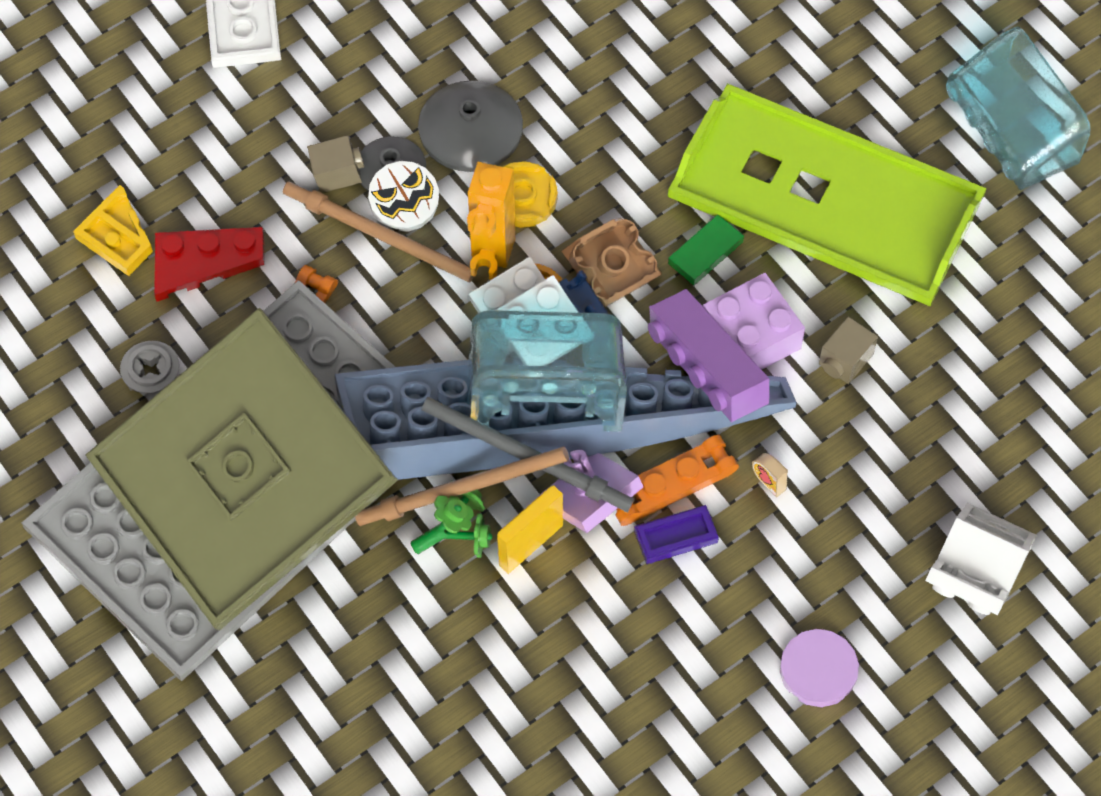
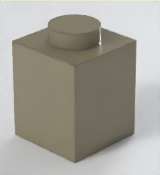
[307,135,365,193]
[819,317,878,384]

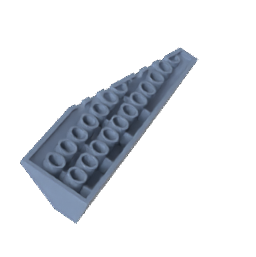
[335,358,796,480]

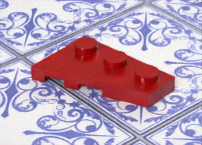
[154,227,264,302]

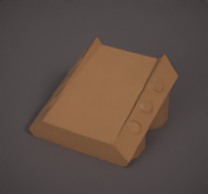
[561,218,662,307]

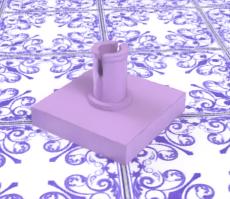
[539,450,643,533]

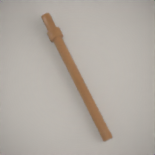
[283,181,474,283]
[355,446,569,526]

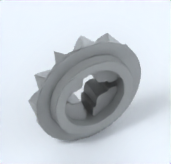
[120,341,180,396]

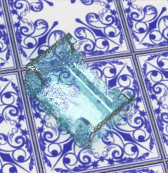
[468,310,627,432]

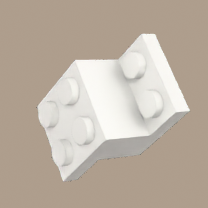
[468,257,594,378]
[925,503,1037,615]

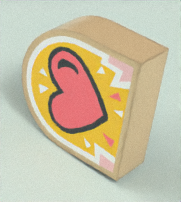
[752,453,788,498]

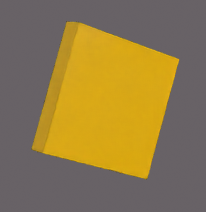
[497,485,563,574]

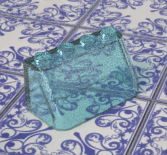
[946,26,1091,191]

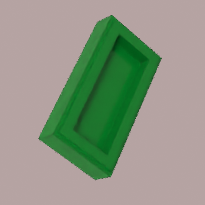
[668,215,744,286]

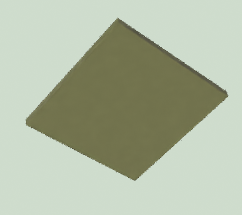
[85,308,398,631]

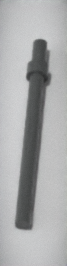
[421,397,634,513]

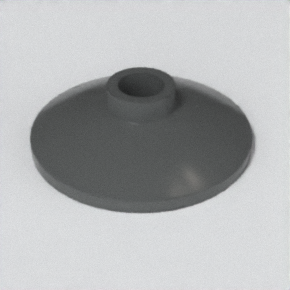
[359,136,426,192]

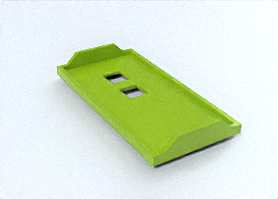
[668,83,986,306]

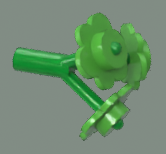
[410,480,493,558]

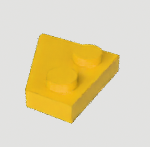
[73,185,153,276]

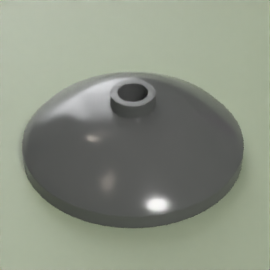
[418,81,523,172]

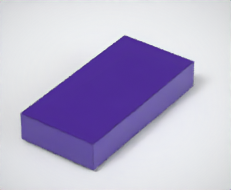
[634,505,719,565]

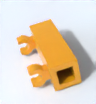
[467,162,516,280]

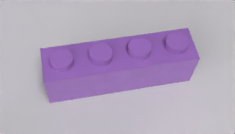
[648,289,769,422]

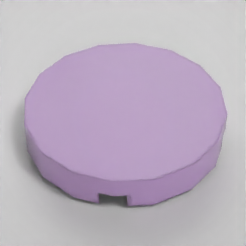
[780,629,859,707]

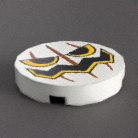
[368,161,439,232]

